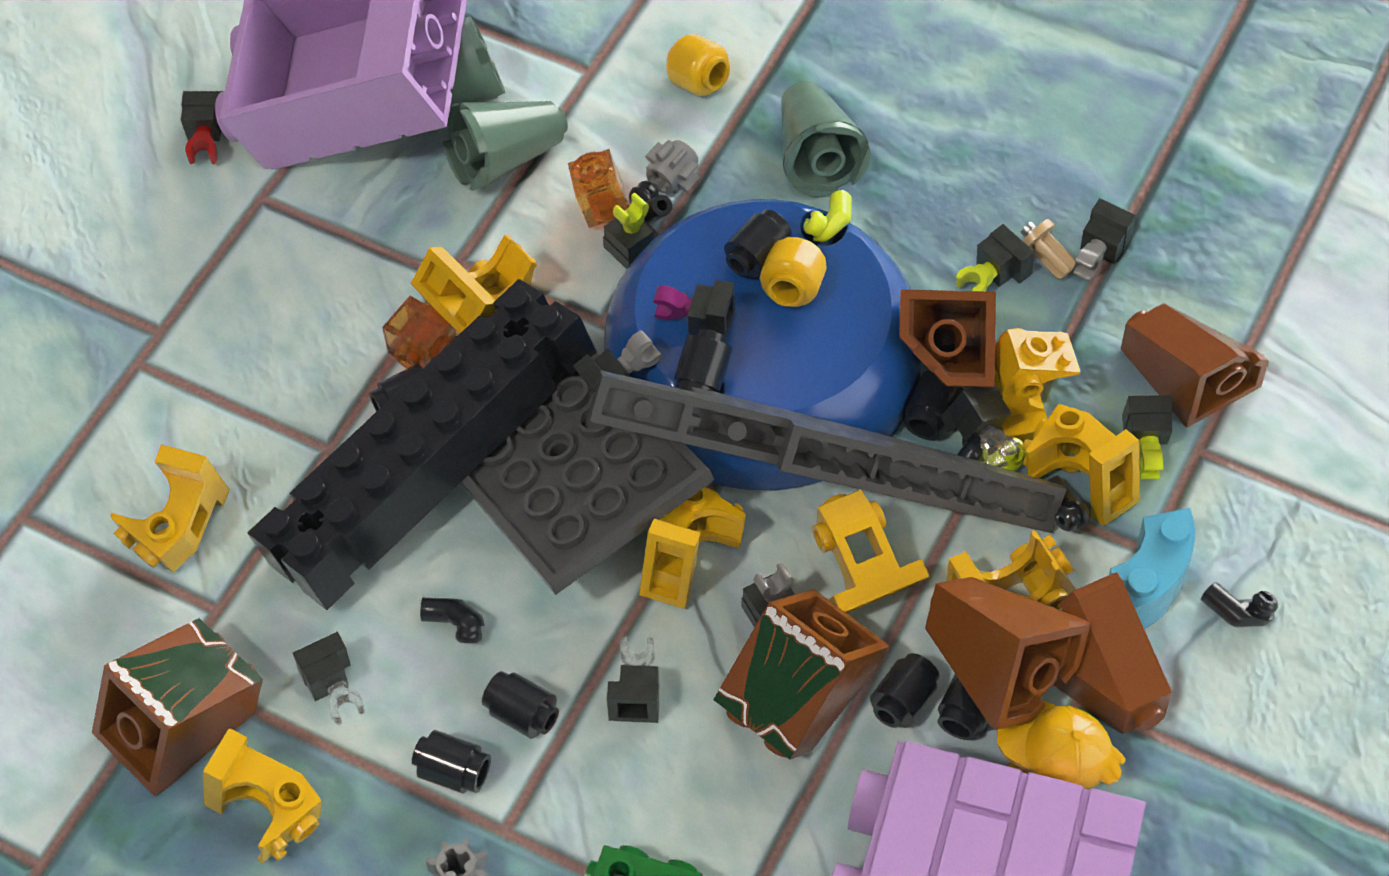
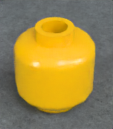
[666,34,730,96]
[760,237,827,307]

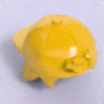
[997,700,1125,789]

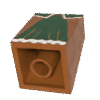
[713,589,891,760]
[92,618,263,796]

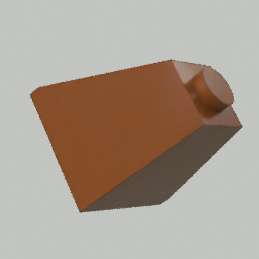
[899,289,996,388]
[1121,303,1269,428]
[1053,572,1172,734]
[925,577,1091,730]

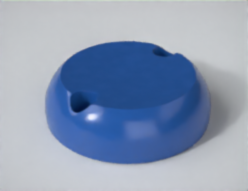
[604,199,922,490]

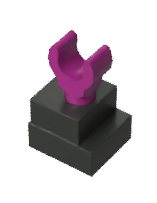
[653,280,735,344]

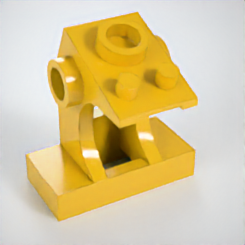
[411,235,537,334]
[995,328,1080,443]
[1022,404,1140,527]
[110,444,230,573]
[639,487,746,609]
[812,490,930,613]
[946,530,1076,610]
[203,728,322,863]

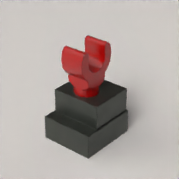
[181,91,223,164]

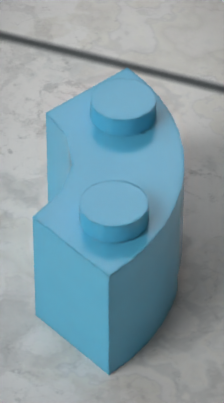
[1109,508,1195,629]

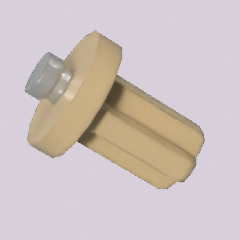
[1020,219,1077,279]

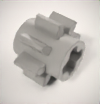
[645,140,699,194]
[425,838,489,876]

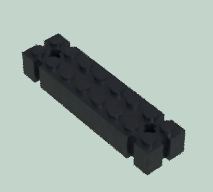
[247,279,597,610]

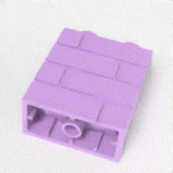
[215,0,467,170]
[832,741,1146,876]

